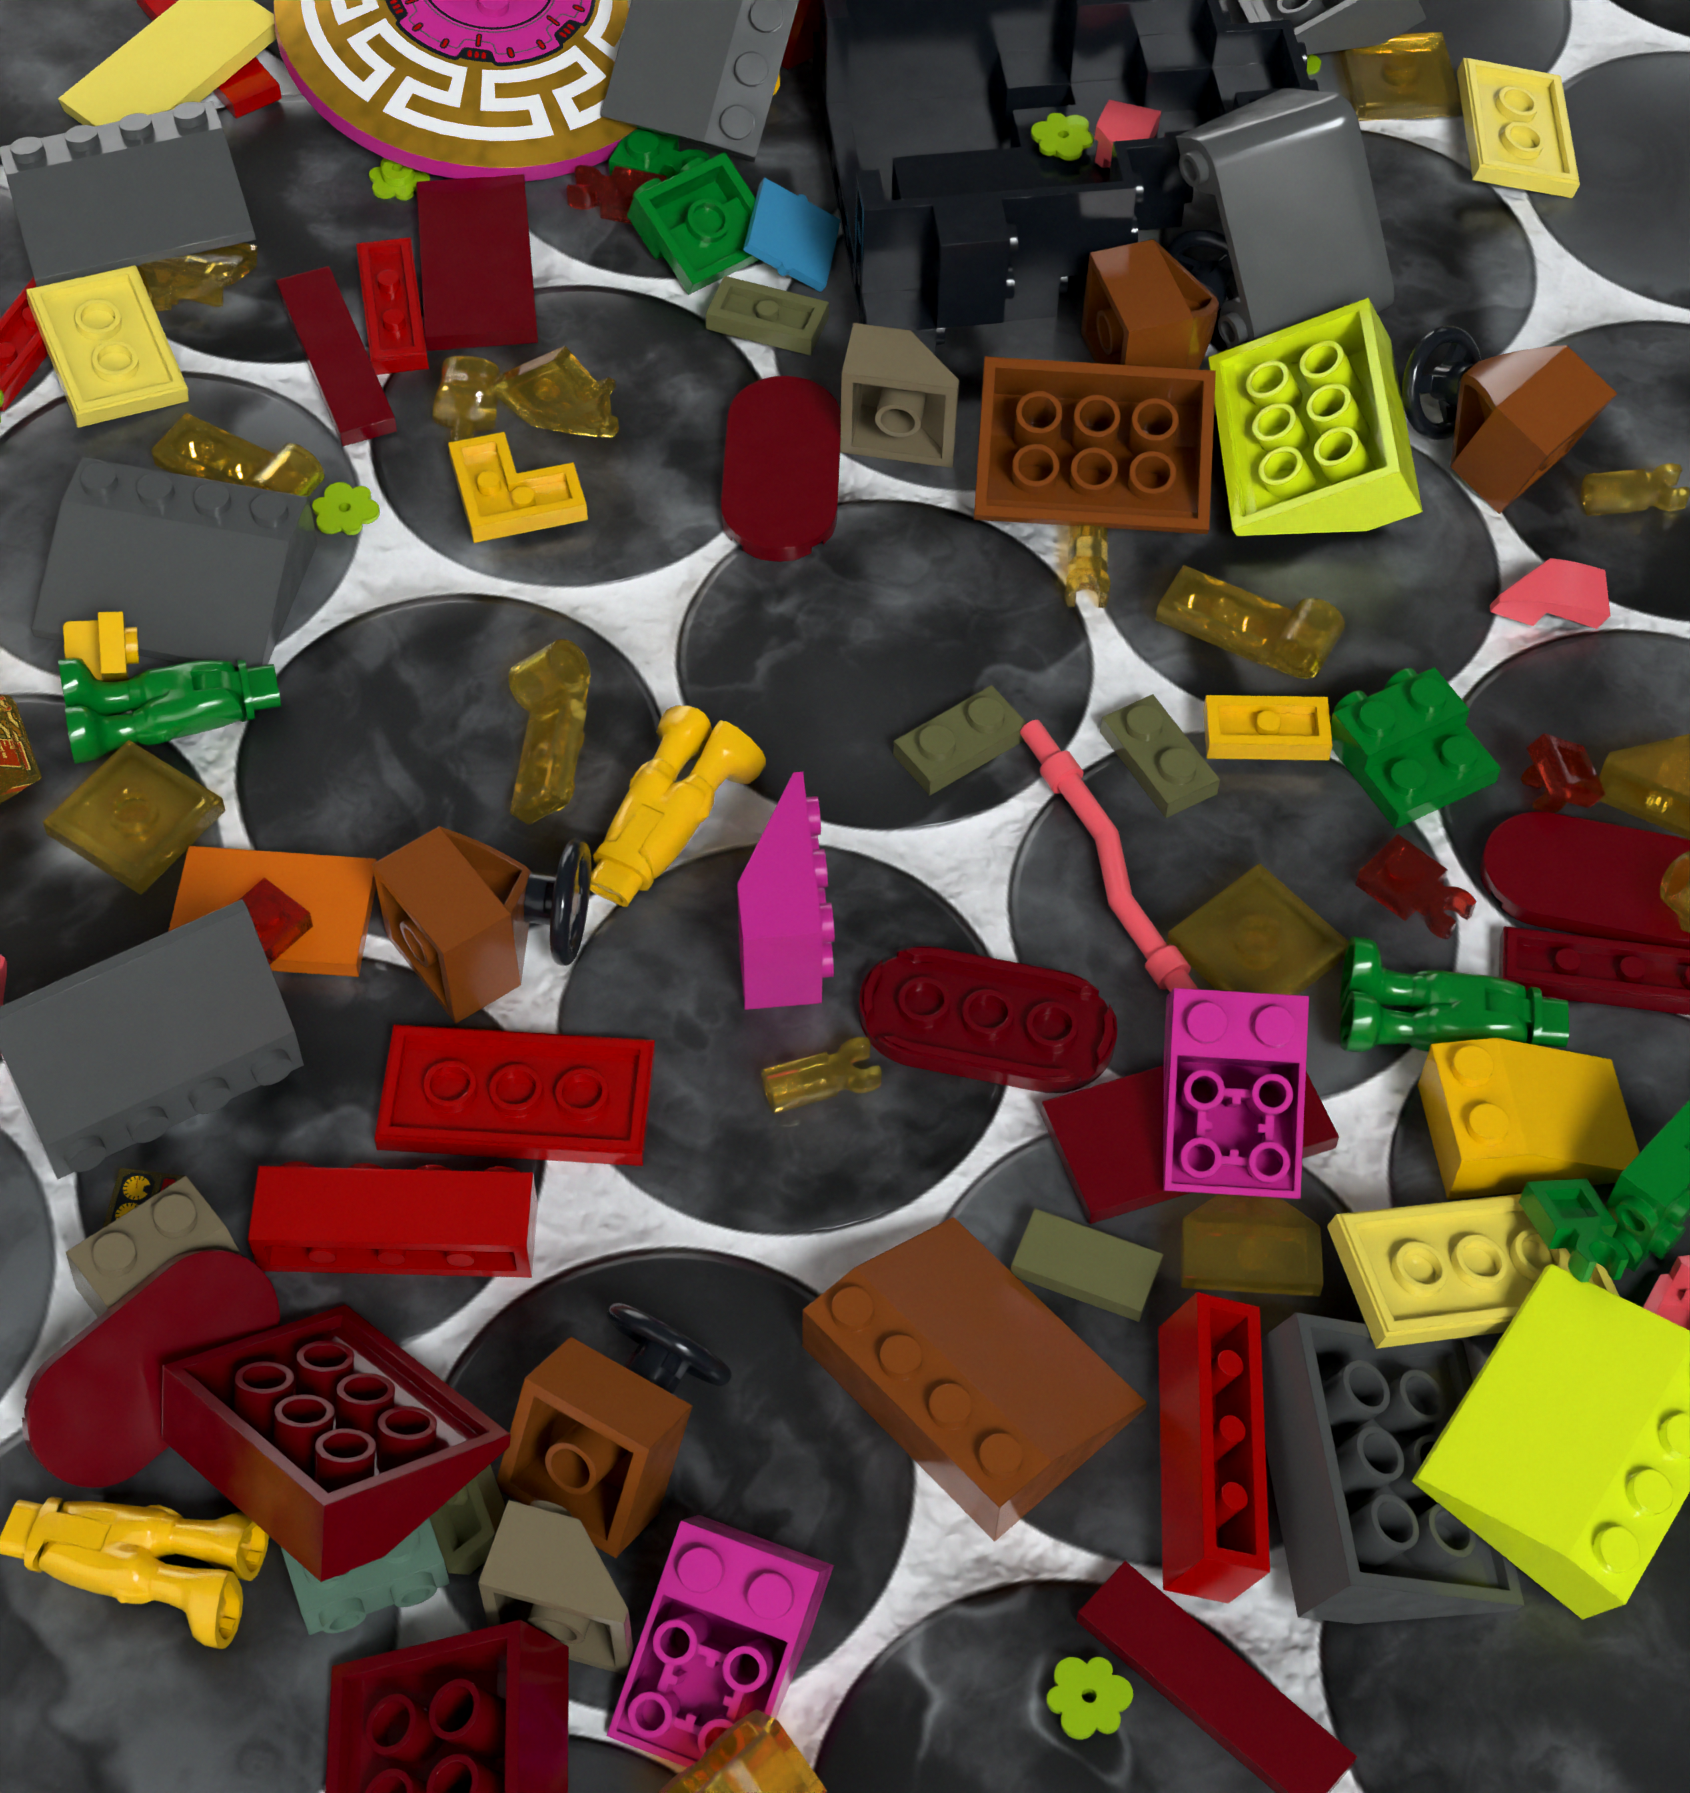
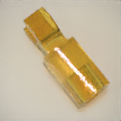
[1581,463,1690,516]
[1065,525,1110,608]
[761,1037,882,1114]

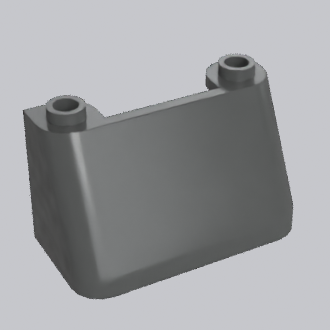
[1176,88,1395,350]

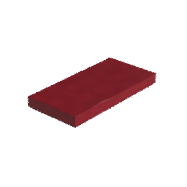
[417,174,538,351]
[1040,1065,1339,1224]

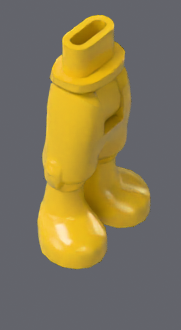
[590,705,766,907]
[0,1496,269,1649]

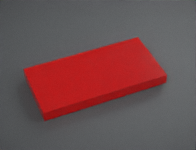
[374,1024,656,1166]

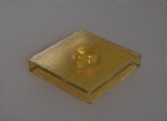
[1338,32,1461,121]
[43,740,226,895]
[1167,863,1348,995]

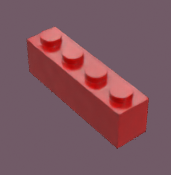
[248,1161,538,1278]
[1158,1292,1270,1604]

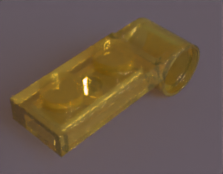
[151,413,325,497]
[1156,565,1345,679]
[509,639,591,825]

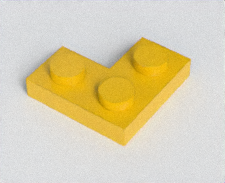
[448,432,588,543]

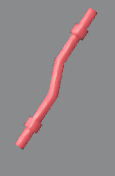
[1020,720,1198,992]

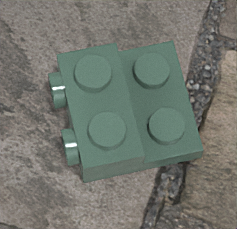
[281,1518,450,1635]

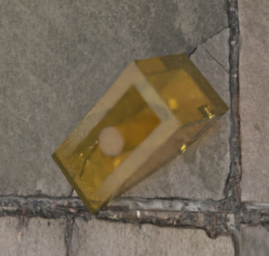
[1591,734,1690,839]

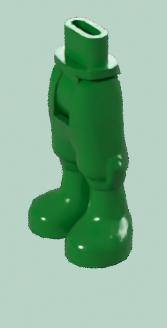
[58,657,281,764]
[1339,936,1569,1052]

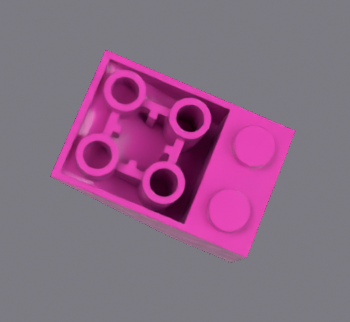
[737,772,835,1010]
[1163,988,1309,1199]
[607,1515,834,1790]

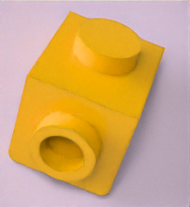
[63,611,139,682]

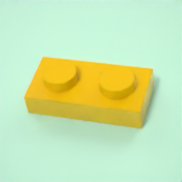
[1203,695,1333,760]

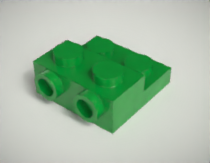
[627,152,760,295]
[1330,667,1501,829]
[1606,1100,1690,1272]

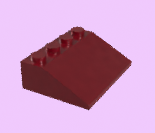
[162,1304,511,1582]
[325,1620,569,1793]

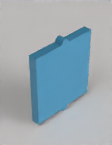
[743,177,841,292]

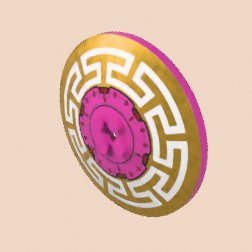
[274,0,647,181]

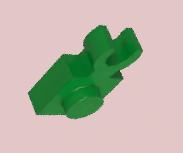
[609,129,709,185]
[1519,1178,1629,1282]

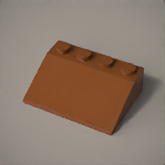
[974,356,1216,534]
[802,1217,1147,1542]

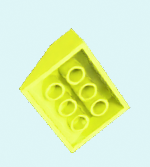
[1208,298,1423,536]
[1412,1264,1690,1620]

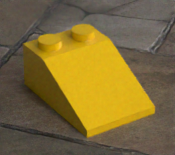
[1418,1038,1640,1200]

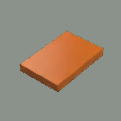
[168,846,377,977]

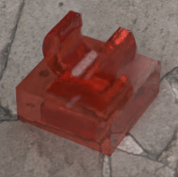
[1520,733,1606,813]

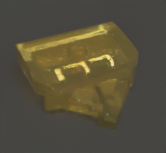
[137,243,258,311]
[490,346,619,438]
[1181,1194,1323,1296]

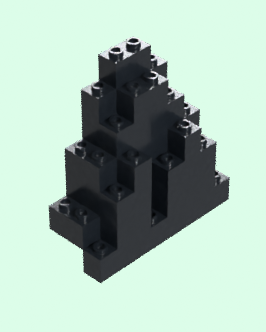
[813,0,1319,355]

